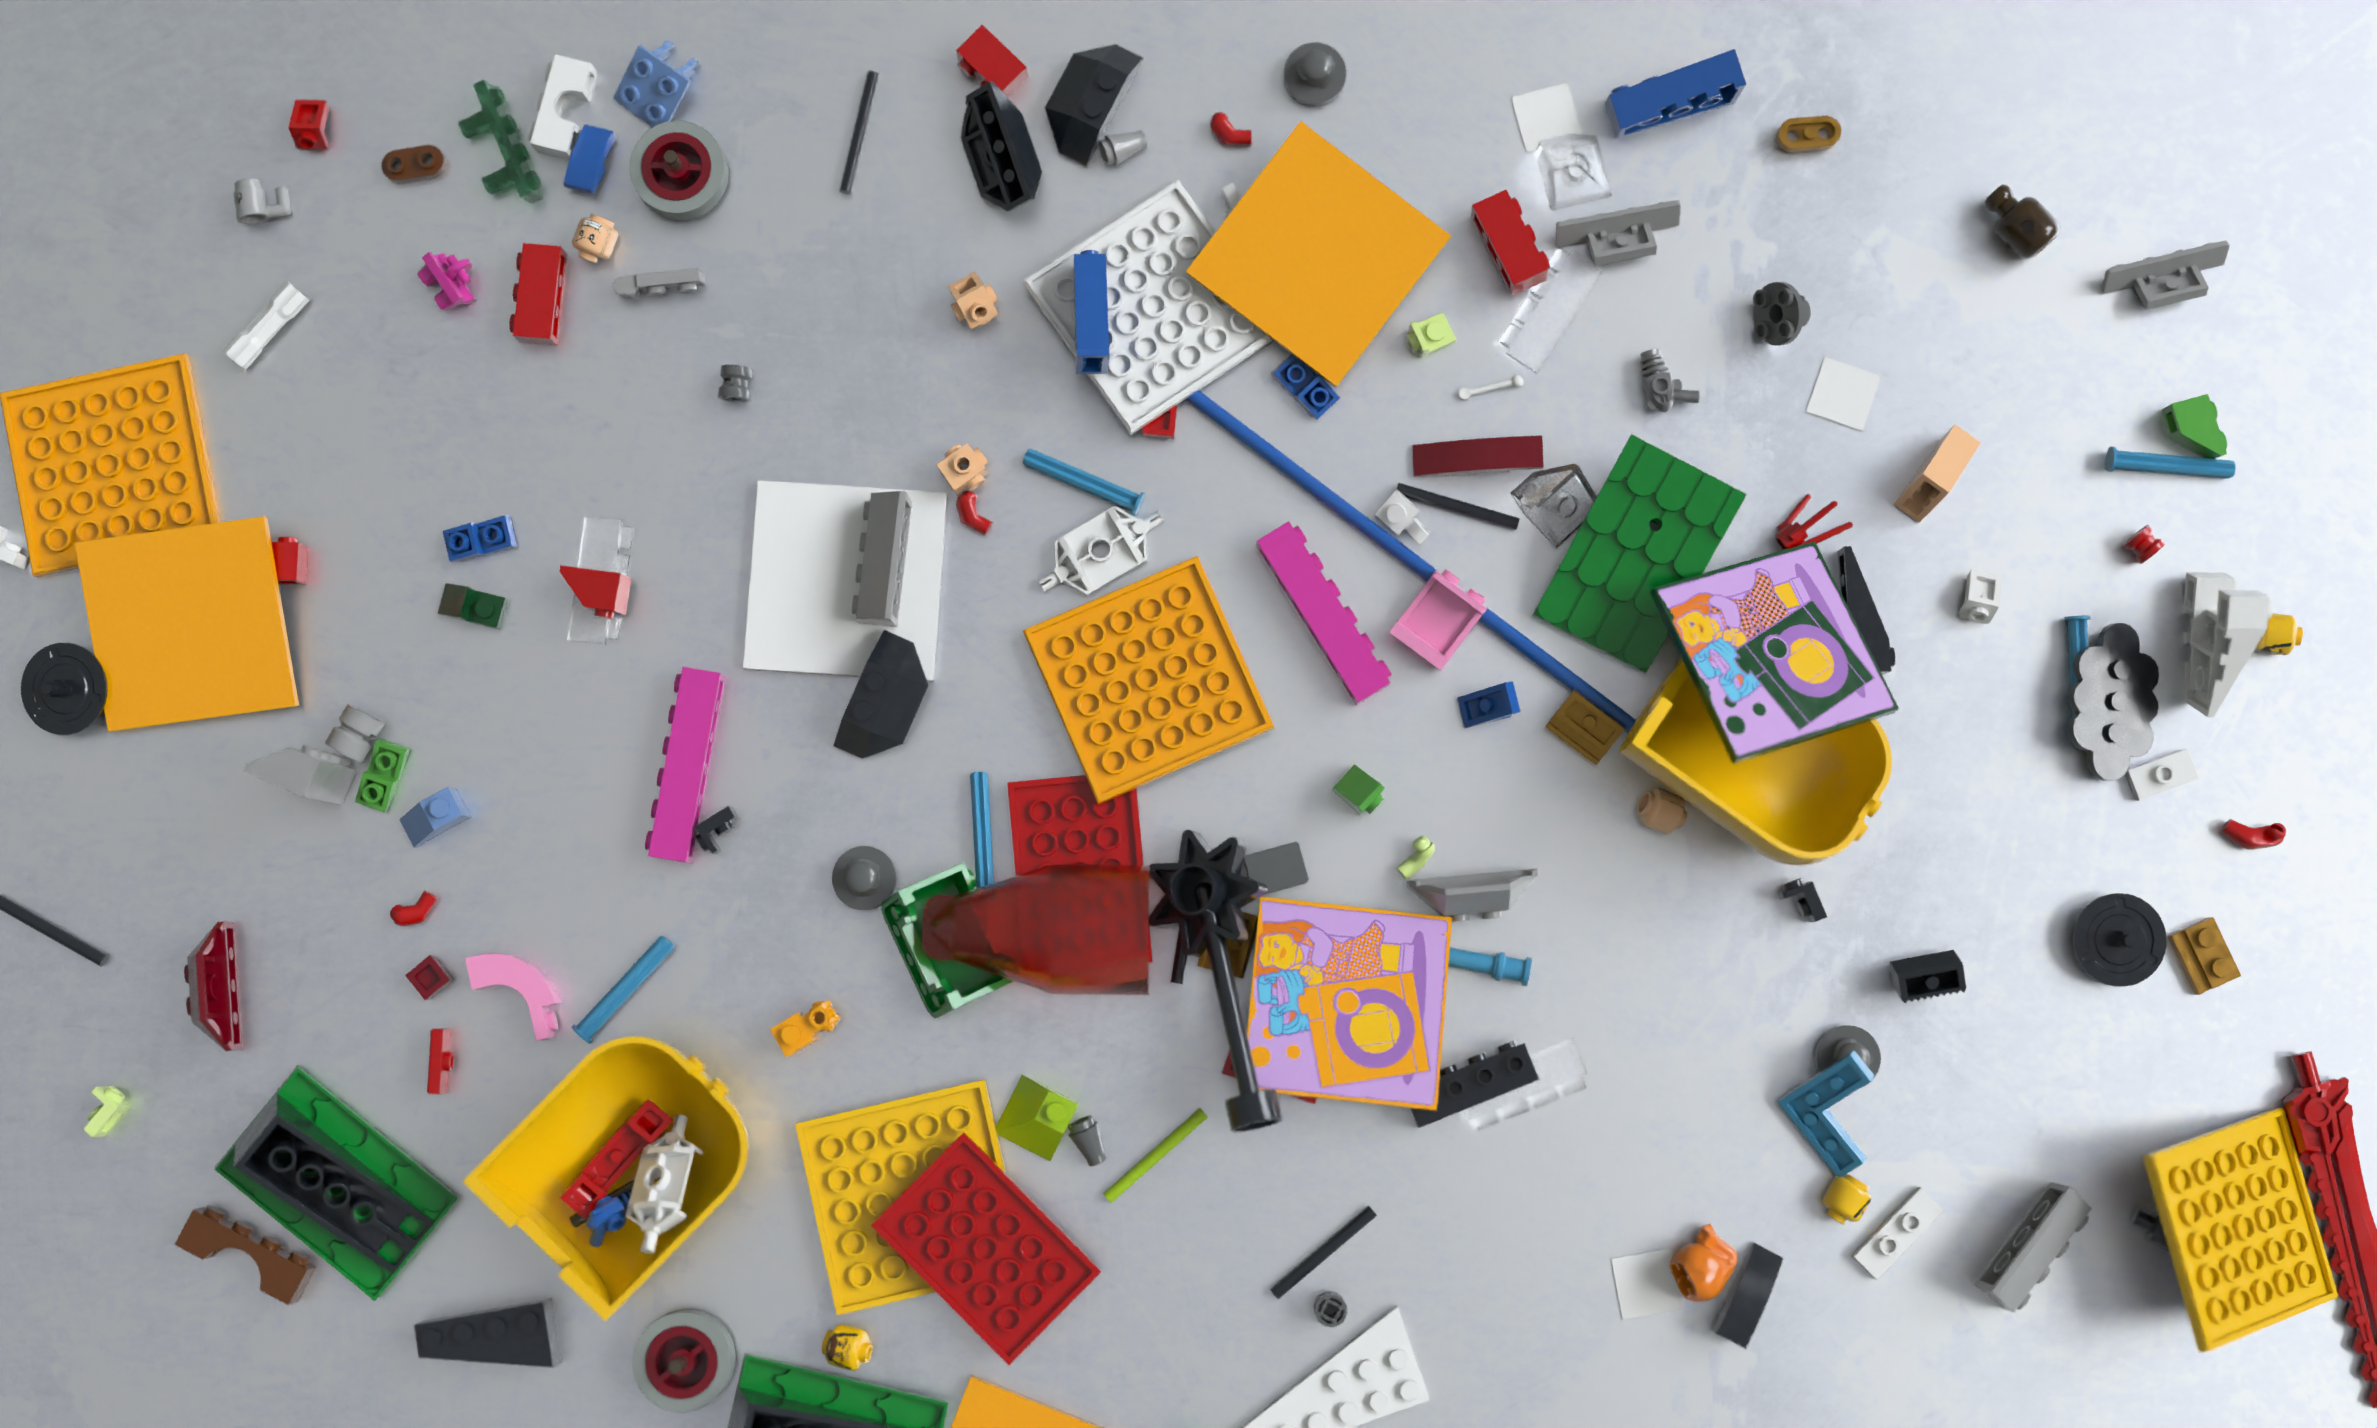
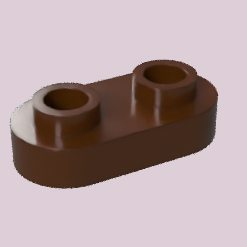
[381,145,447,184]

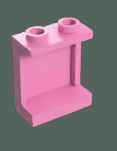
[1390,569,1488,671]

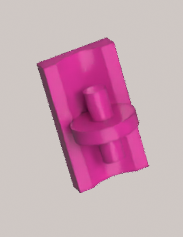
[417,252,476,310]

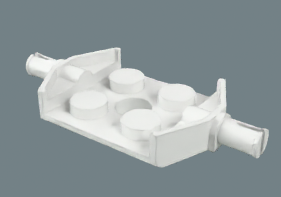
[1038,506,1164,597]
[626,1115,703,1254]

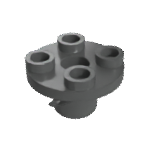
[1284,42,1346,105]
[1753,282,1811,346]
[832,846,897,910]
[1814,1025,1881,1088]

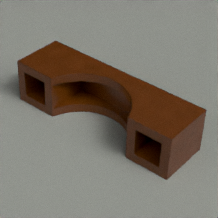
[174,1205,317,1305]

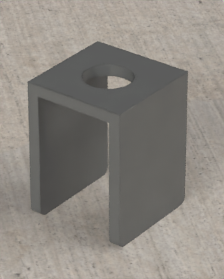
[1244,842,1309,894]

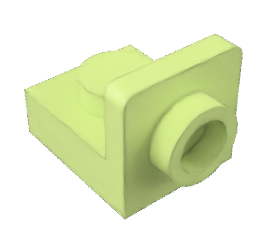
[1406,312,1456,358]
[83,1085,131,1138]

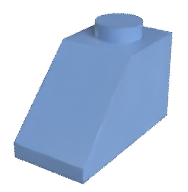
[399,787,472,848]

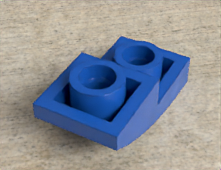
[563,124,616,194]
[1271,354,1340,419]
[442,515,517,562]

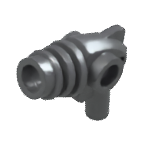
[1640,349,1699,412]

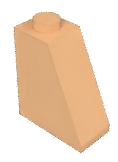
[1894,425,1981,523]

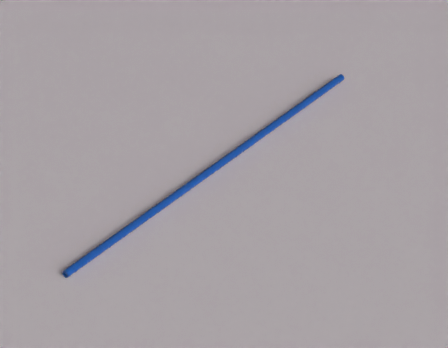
[1185,390,1636,733]

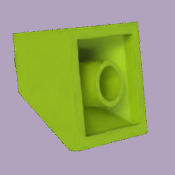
[996,1074,1079,1161]

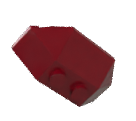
[184,921,243,1051]

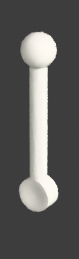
[1459,375,1523,400]

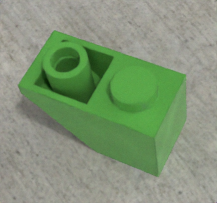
[2161,394,2227,459]
[1332,764,1385,816]

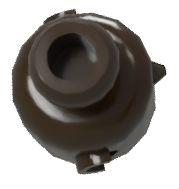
[1984,184,2061,259]

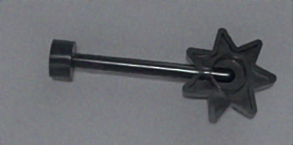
[1147,830,1283,1132]

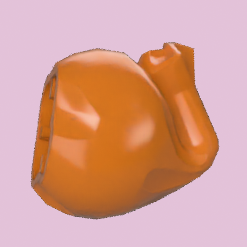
[1669,1224,1738,1302]

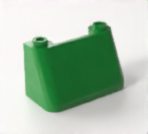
[881,863,1019,1018]

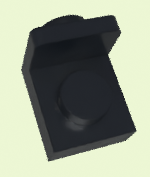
[695,806,739,854]
[1777,878,1827,922]

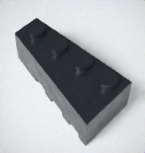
[414,1298,562,1367]

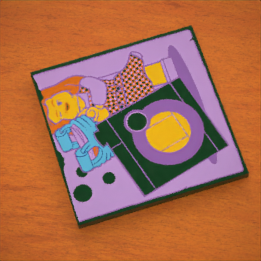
[1650,541,1899,764]

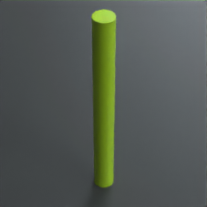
[1103,1108,1208,1203]

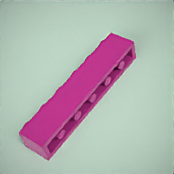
[1256,521,1392,706]
[645,667,725,864]

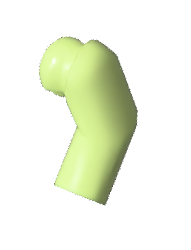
[1396,836,1435,880]

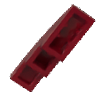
[1412,435,1544,477]

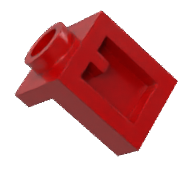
[288,100,329,150]

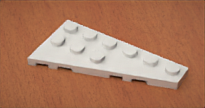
[1241,1305,1430,1428]

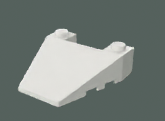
[2184,572,2273,717]

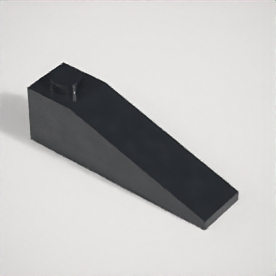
[1837,546,1895,675]

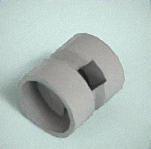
[325,704,385,763]

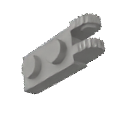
[612,268,705,298]

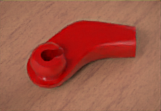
[2220,818,2287,850]

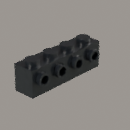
[1411,1040,1539,1128]

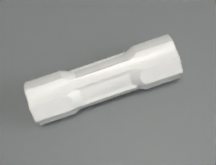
[222,281,309,370]

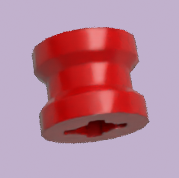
[2123,525,2165,564]

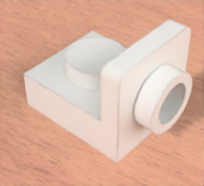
[0,526,30,569]
[1959,569,2002,624]

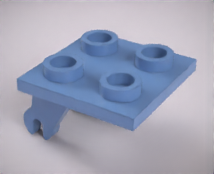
[613,40,699,127]

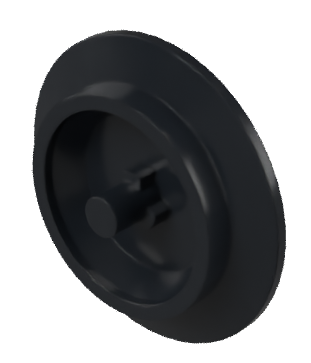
[21,643,108,735]
[2073,893,2167,987]

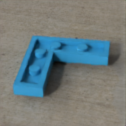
[1778,1050,1874,1177]

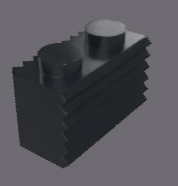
[1890,950,1966,1003]

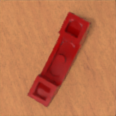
[560,1098,673,1219]

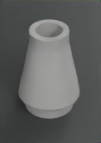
[1099,130,1147,166]

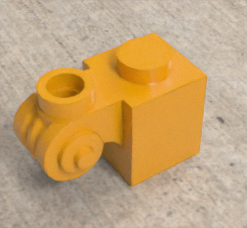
[770,1000,841,1057]

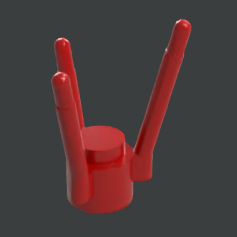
[1774,494,1853,550]

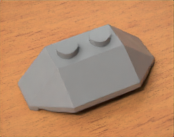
[1406,869,1538,922]

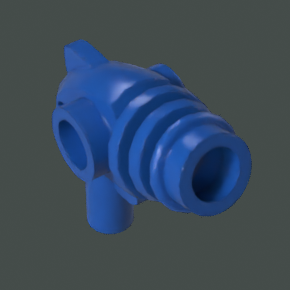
[586,1192,631,1247]

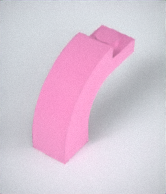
[465,954,561,1041]

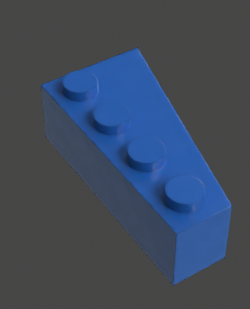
[1605,49,1746,139]

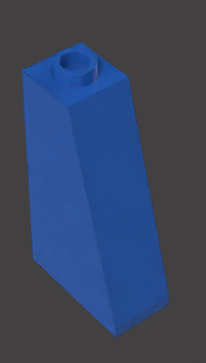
[1073,250,1109,374]

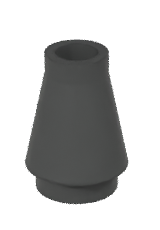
[1068,1115,1107,1166]

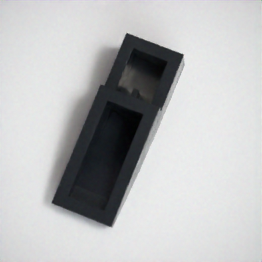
[1712,1242,1783,1349]

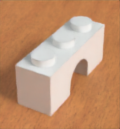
[528,54,597,160]

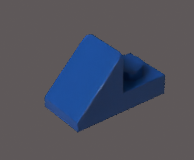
[1457,681,1521,728]

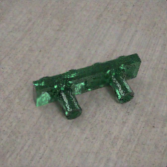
[458,79,543,204]

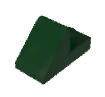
[437,583,508,630]

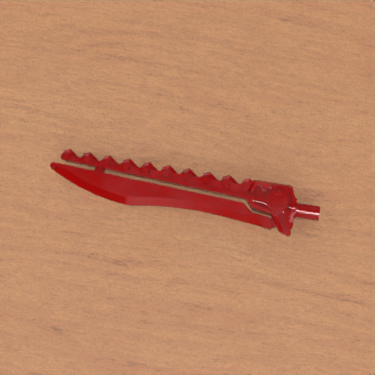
[2283,1051,2377,1409]

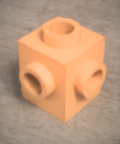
[948,272,999,329]
[936,443,988,495]

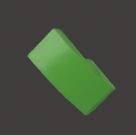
[355,738,410,813]

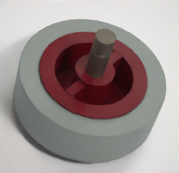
[629,121,728,220]
[633,1309,736,1412]

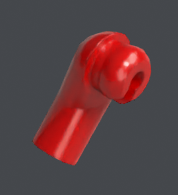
[1210,112,1252,146]
[956,491,993,536]
[390,890,438,927]

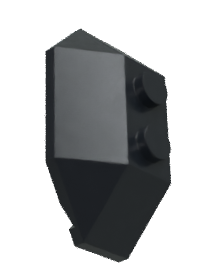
[1045,44,1144,168]
[961,82,1042,212]
[833,630,929,759]

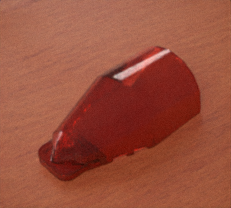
[922,864,1150,995]

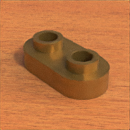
[1777,116,1842,152]

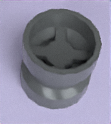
[718,365,753,402]
[1314,1291,1347,1327]

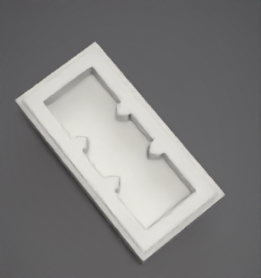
[2126,749,2199,801]

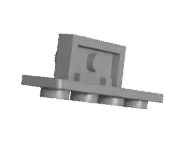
[1555,200,1681,266]
[2101,240,2230,310]

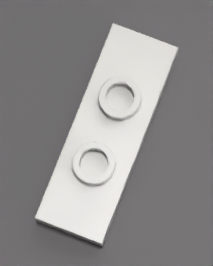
[1852,1187,1944,1280]

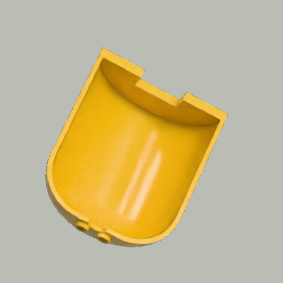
[1619,657,1892,865]
[462,1036,748,1321]

